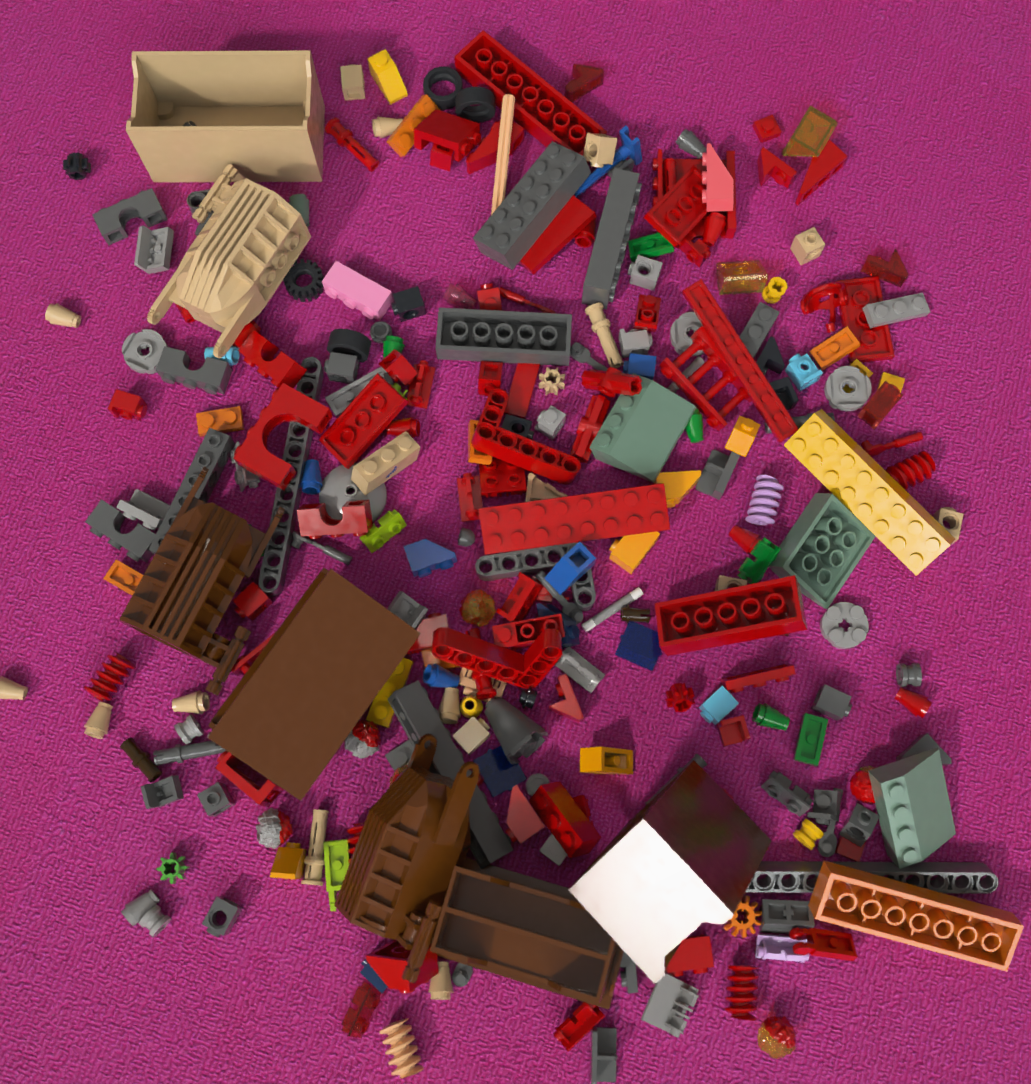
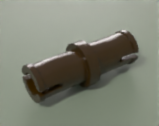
[120,737,162,783]

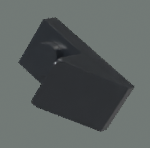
[756,336,784,376]

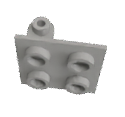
[641,974,699,1038]

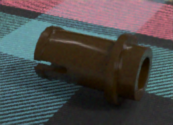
[620,605,650,624]

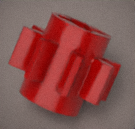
[665,683,695,712]

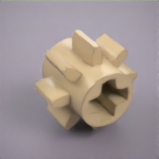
[539,367,565,395]

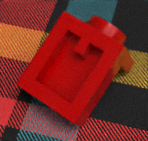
[478,361,503,396]

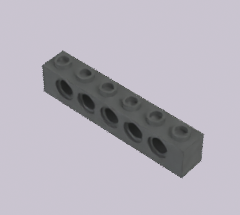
[149,428,235,555]

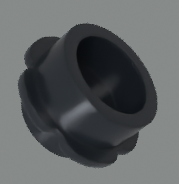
[519,686,537,709]

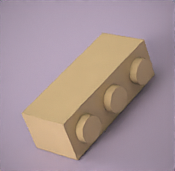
[351,431,420,496]

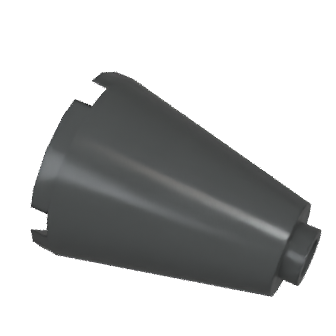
[485,697,548,765]

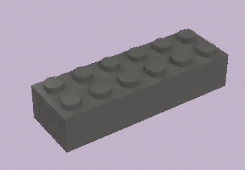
[473,141,591,270]
[581,168,642,310]
[436,308,572,366]

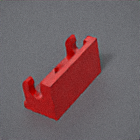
[496,572,543,622]

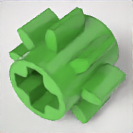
[156,853,190,884]

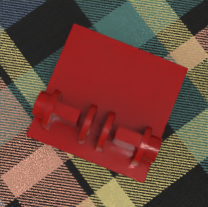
[479,458,527,498]

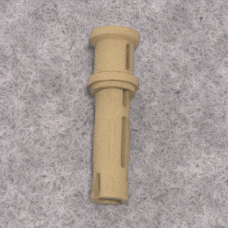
[585,303,624,369]
[301,809,329,886]

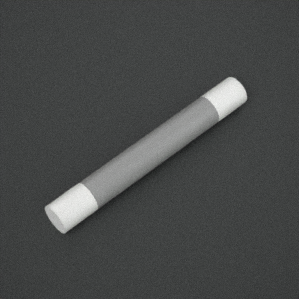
[581,587,644,632]

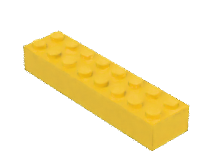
[784,409,955,576]

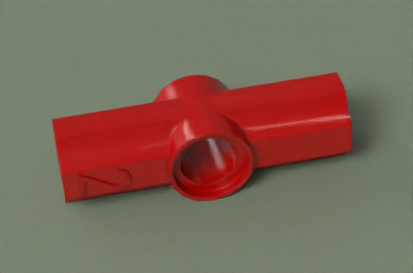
[581,367,642,397]
[570,395,611,463]

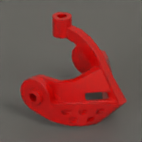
[800,282,849,333]

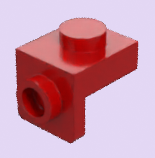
[476,283,502,311]

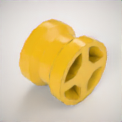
[792,819,824,850]

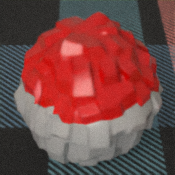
[344,720,381,759]
[256,808,293,849]

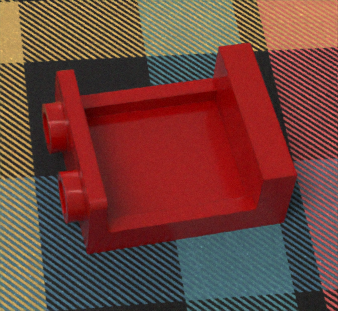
[414,109,481,162]
[215,751,283,807]

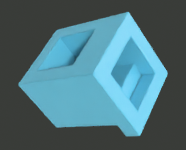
[785,354,823,392]

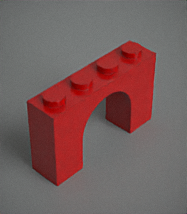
[233,383,333,491]

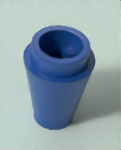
[300,459,323,495]
[423,664,460,688]

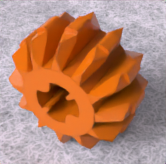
[723,895,762,938]

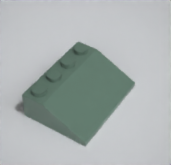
[590,373,696,483]
[769,493,876,609]
[868,748,956,869]

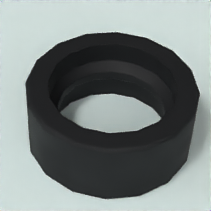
[423,66,463,110]
[455,87,496,123]
[327,329,371,362]

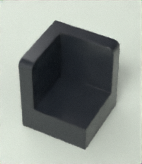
[770,377,798,410]

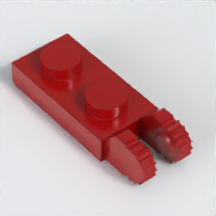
[789,927,858,961]

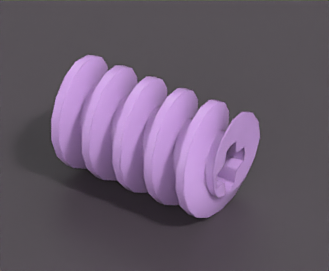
[745,475,784,525]

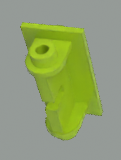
[359,509,407,553]

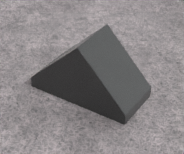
[896,733,952,766]

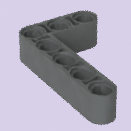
[475,542,596,611]

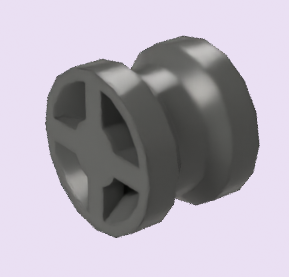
[896,663,922,687]

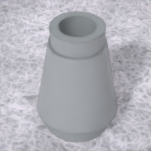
[121,890,160,926]

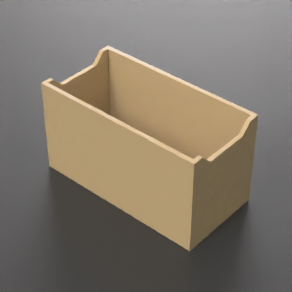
[126,51,325,182]

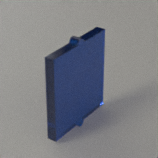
[615,622,662,671]
[473,746,527,798]

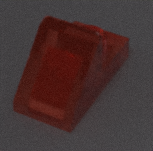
[565,64,605,102]
[860,249,908,287]

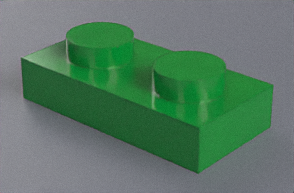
[628,233,674,262]
[793,713,828,766]

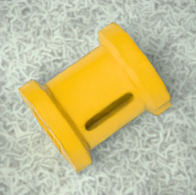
[762,277,787,304]

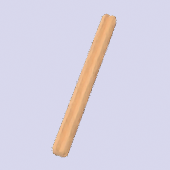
[491,94,515,215]

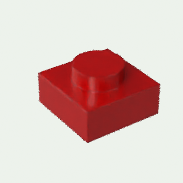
[752,114,782,143]

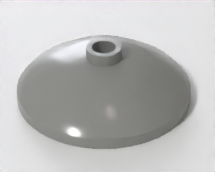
[319,463,387,522]

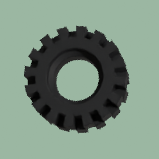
[283,259,324,302]

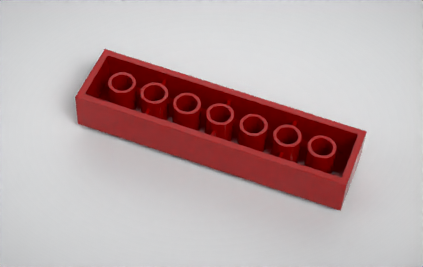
[454,30,607,163]
[479,483,670,555]

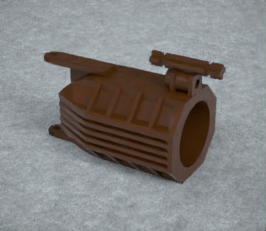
[119,467,285,696]
[334,733,480,983]

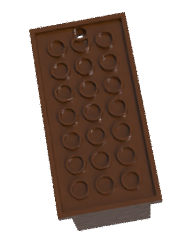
[430,858,624,1010]

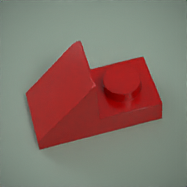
[757,147,797,189]
[548,674,584,722]

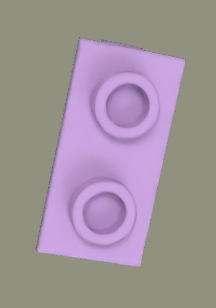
[755,934,809,963]

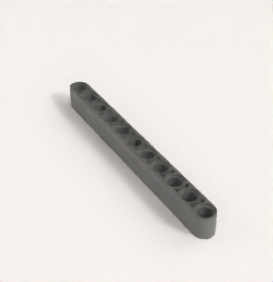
[259,357,324,597]
[746,861,999,893]

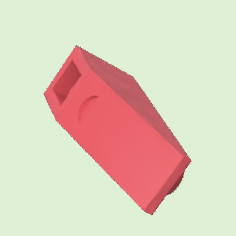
[702,143,733,212]

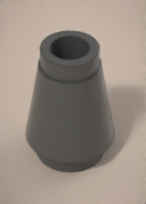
[675,129,707,159]

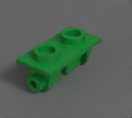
[737,537,781,584]

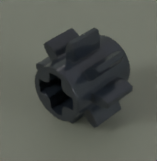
[63,153,91,180]

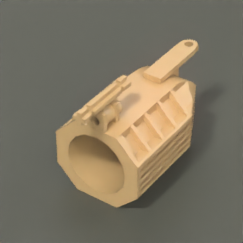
[147,164,311,359]

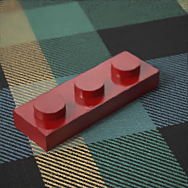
[720,663,796,693]

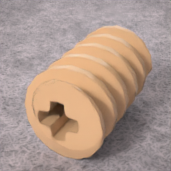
[379,1018,424,1079]

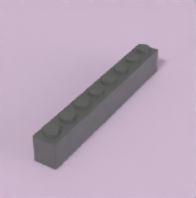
[388,681,513,869]

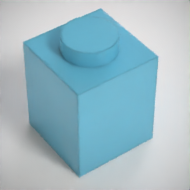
[699,686,739,725]

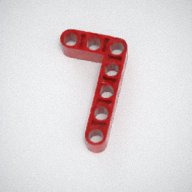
[471,388,581,485]
[432,627,562,689]

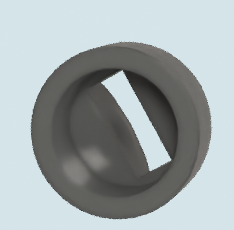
[458,527,475,547]

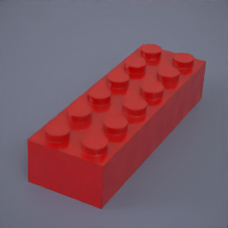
[655,575,808,656]

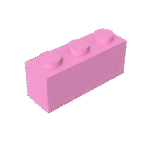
[322,261,394,321]

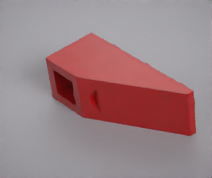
[466,119,524,175]
[492,613,565,651]

